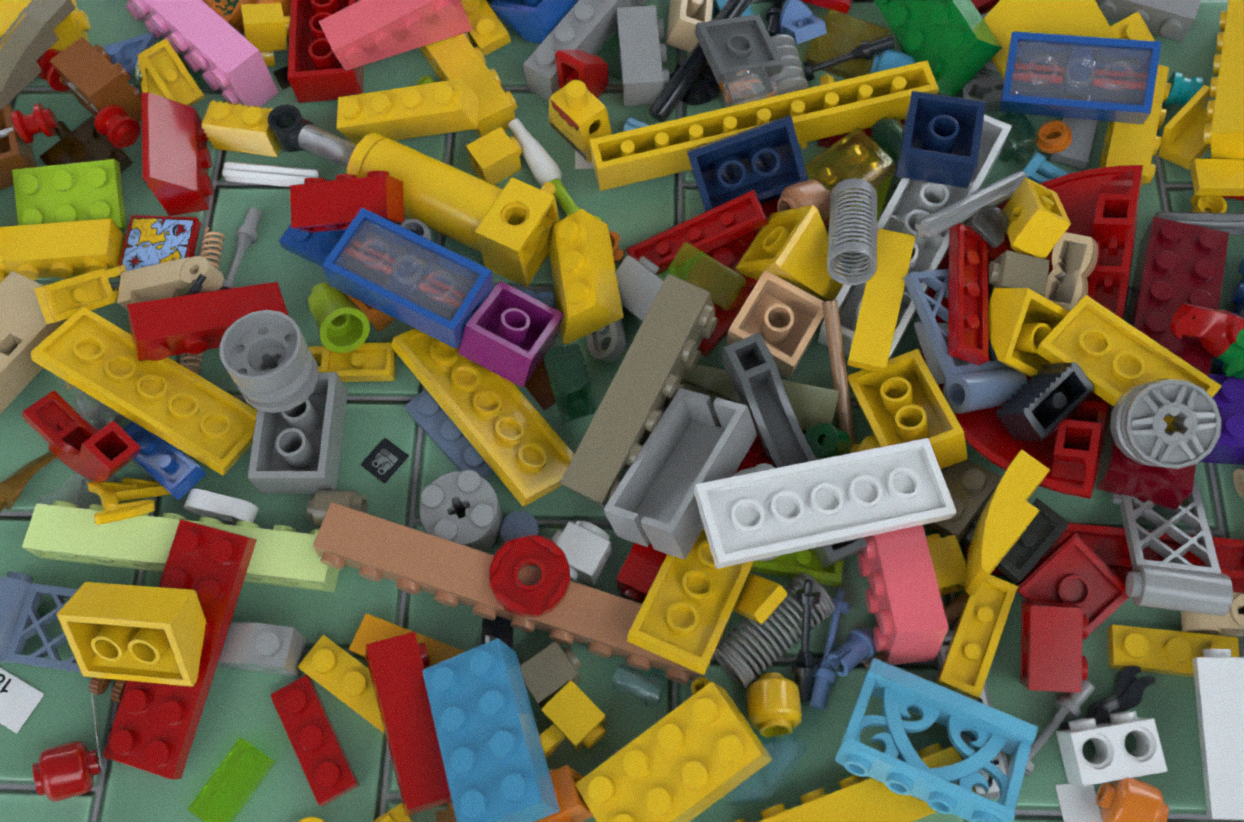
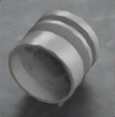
[220,310,319,413]
[1110,379,1221,469]

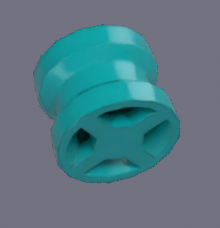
[1162,71,1203,108]

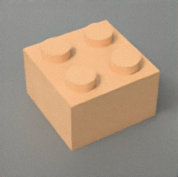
[726,271,824,379]

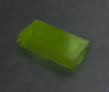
[666,242,747,311]
[187,737,276,822]

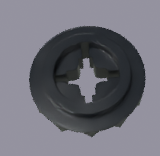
[670,64,720,105]

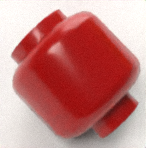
[32,740,101,802]

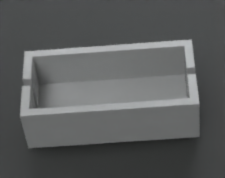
[603,388,758,560]

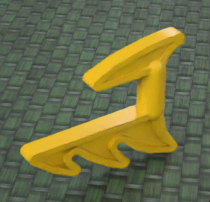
[88,478,171,525]

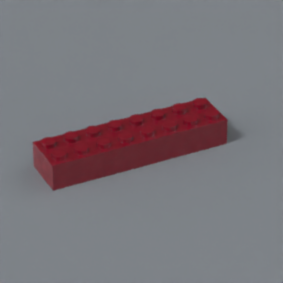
[1096,217,1229,510]

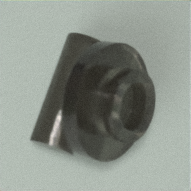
[967,206,1009,249]

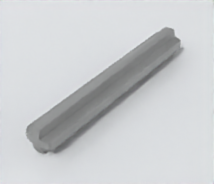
[915,171,1026,239]

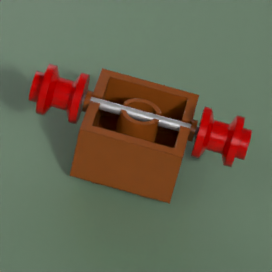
[36,37,142,148]
[0,103,58,189]

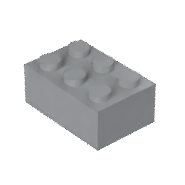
[248,372,348,494]

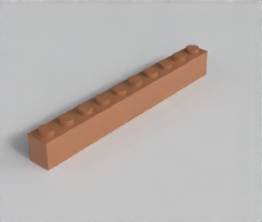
[312,502,701,684]

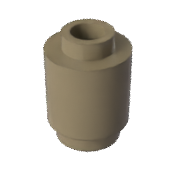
[307,489,368,527]

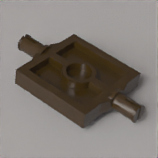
[39,116,133,172]

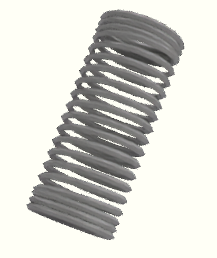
[827,178,877,285]
[714,572,835,688]

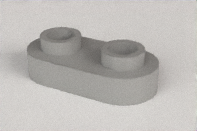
[586,319,626,363]

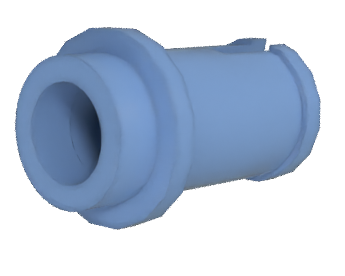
[827,628,876,677]

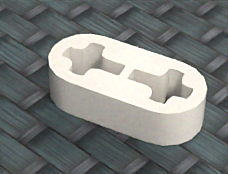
[183,489,259,525]

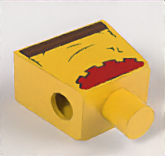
[548,80,612,163]

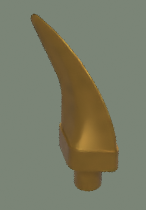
[0,452,57,513]

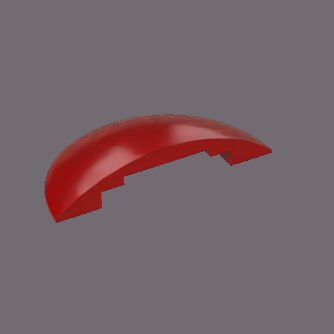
[920,165,1143,499]

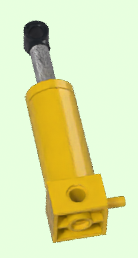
[268,104,559,288]

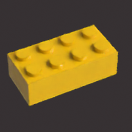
[575,681,773,822]

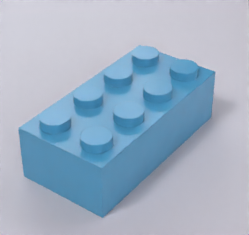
[422,638,560,822]

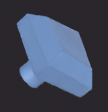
[104,33,155,75]

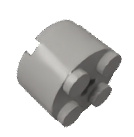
[420,470,504,553]

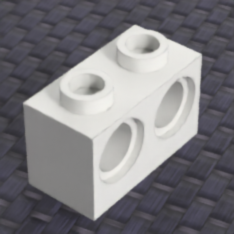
[1056,711,1168,786]

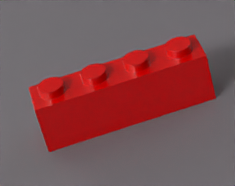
[127,281,289,361]
[365,631,452,816]

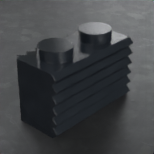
[996,362,1094,442]

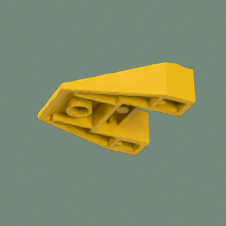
[983,0,1155,80]

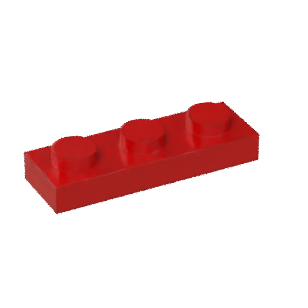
[270,675,360,807]

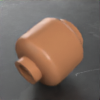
[777,179,830,222]

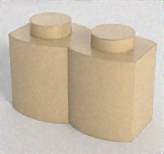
[1044,232,1098,311]

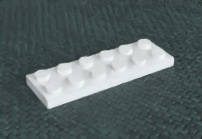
[693,438,957,569]

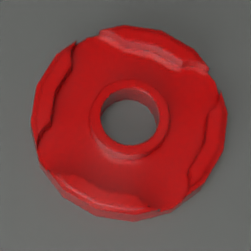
[489,535,570,617]

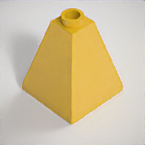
[735,205,845,302]

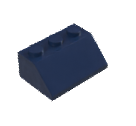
[687,115,808,211]

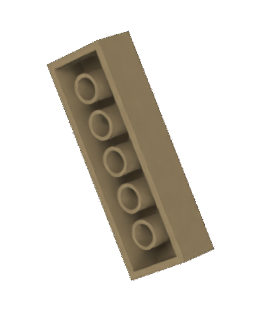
[560,274,718,508]

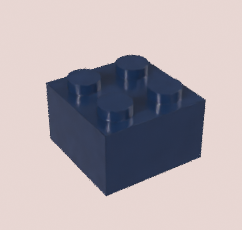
[895,91,986,188]

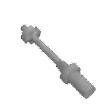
[220,208,262,290]
[1009,680,1095,776]

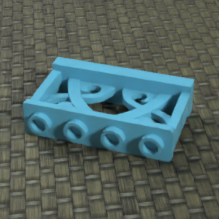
[835,657,1038,822]

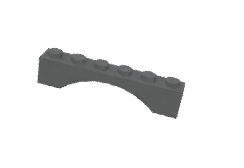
[721,332,867,569]

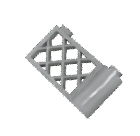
[1110,483,1233,616]

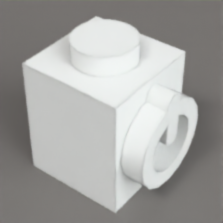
[552,520,612,586]

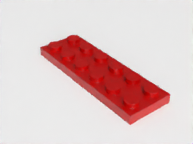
[102,519,257,780]

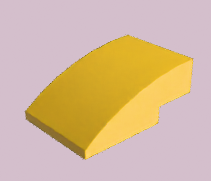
[965,449,1050,596]

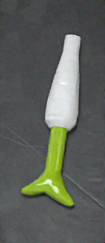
[508,119,602,221]

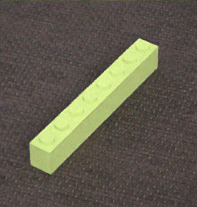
[22,500,339,592]

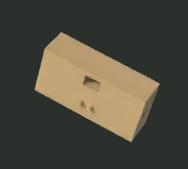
[0,271,69,414]

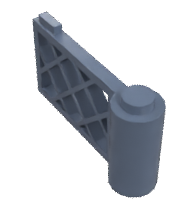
[903,269,1027,414]
[0,571,82,674]

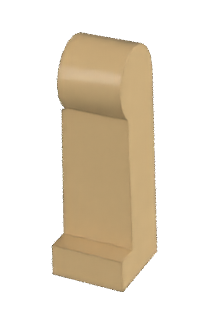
[117,256,224,310]

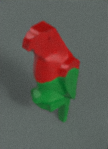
[1170,303,1244,379]

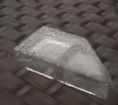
[37,473,119,509]

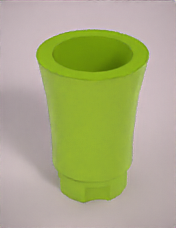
[308,282,370,353]

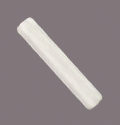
[222,161,322,187]

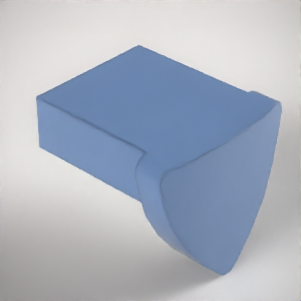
[779,0,827,44]

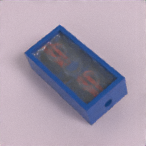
[999,31,1162,124]
[322,208,494,350]

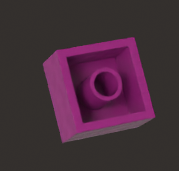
[458,281,564,388]

